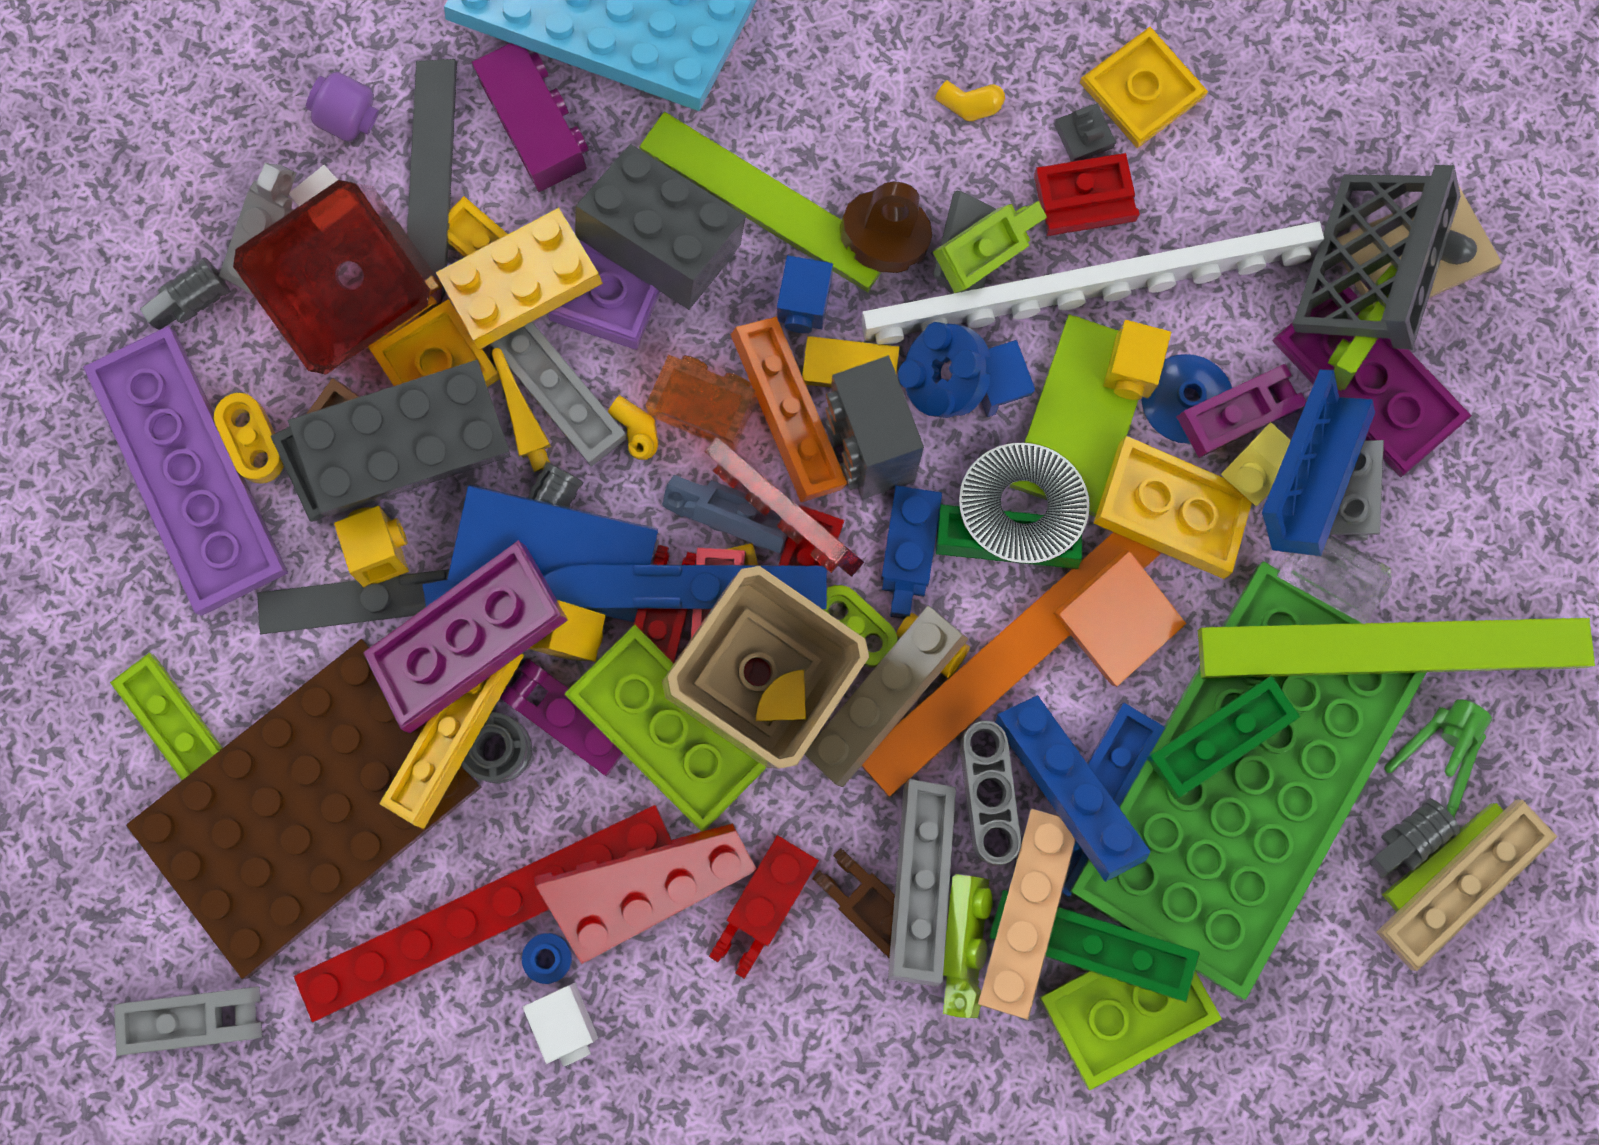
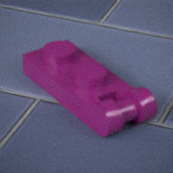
[1177,364,1307,458]
[500,658,623,777]

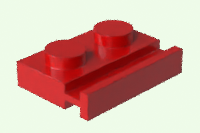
[1034,153,1140,236]

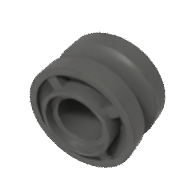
[461,712,532,784]

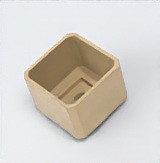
[662,566,869,769]

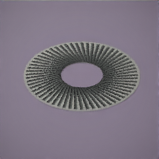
[959,443,1089,563]

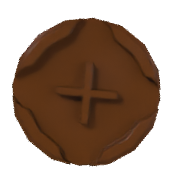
[840,181,933,273]

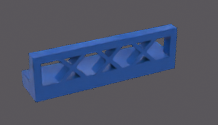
[1262,369,1375,556]

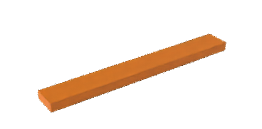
[861,532,1161,797]

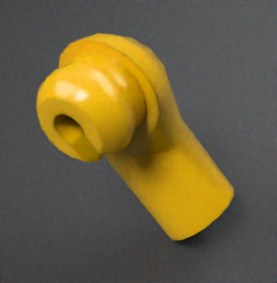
[935,80,1005,121]
[608,395,659,460]

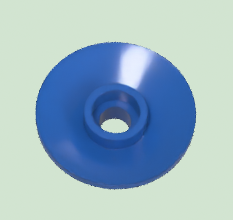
[1141,354,1232,444]

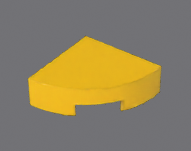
[755,670,806,721]

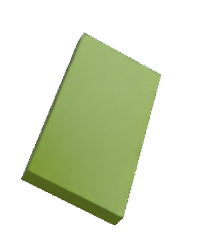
[1009,314,1138,517]
[564,625,766,832]

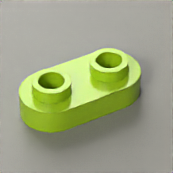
[823,585,898,668]

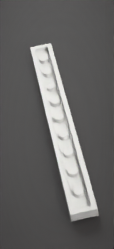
[861,221,1324,345]

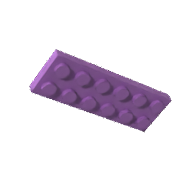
[83,326,288,616]

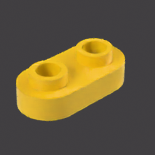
[214,393,284,484]

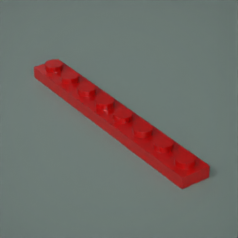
[293,805,672,1022]

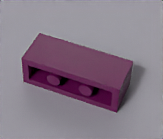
[472,43,589,193]

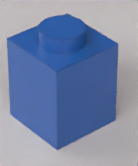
[777,255,833,334]

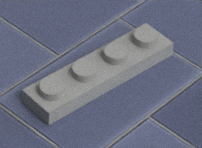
[489,322,627,467]
[888,779,956,987]

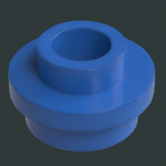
[522,933,572,984]

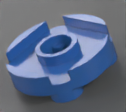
[898,322,991,418]

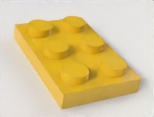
[436,207,603,350]
[1094,436,1252,579]

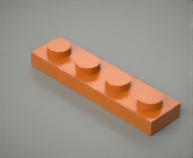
[730,316,848,502]

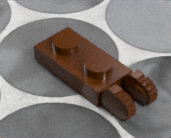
[812,848,895,958]

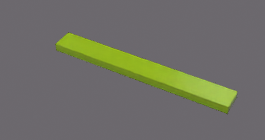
[1197,618,1595,678]

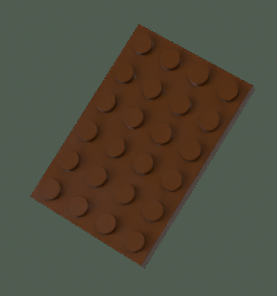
[126,639,482,979]

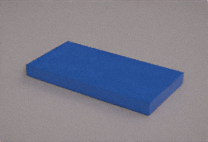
[447,485,658,622]

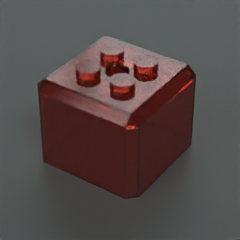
[233,180,443,375]

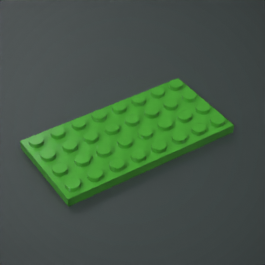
[1069,561,1427,1001]

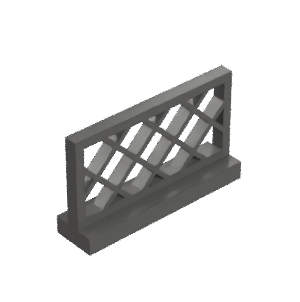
[1292,165,1461,350]

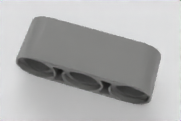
[960,721,1021,865]

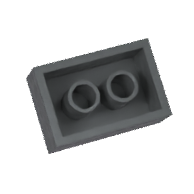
[575,144,746,310]
[825,355,924,500]

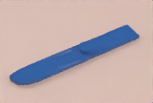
[544,565,827,609]

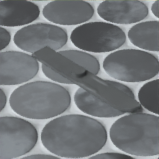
[405,59,457,316]
[257,569,450,635]

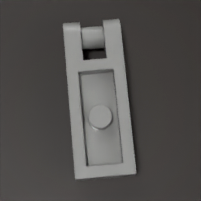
[114,986,263,1056]

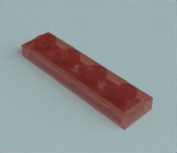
[704,437,864,577]

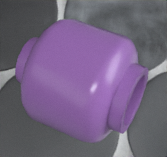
[306,72,379,142]

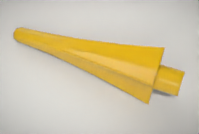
[492,348,551,472]

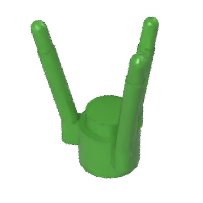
[1384,699,1492,818]

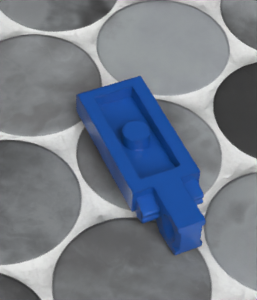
[881,485,942,619]

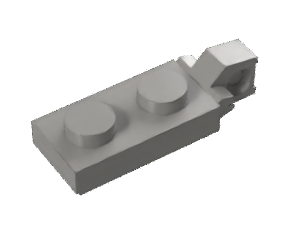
[219,163,297,296]

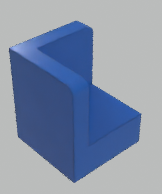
[981,340,1035,417]

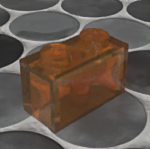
[646,354,757,451]

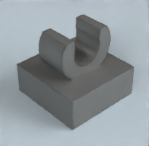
[1054,103,1116,162]

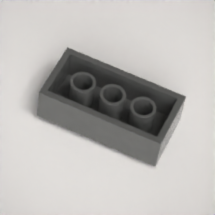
[288,360,510,517]

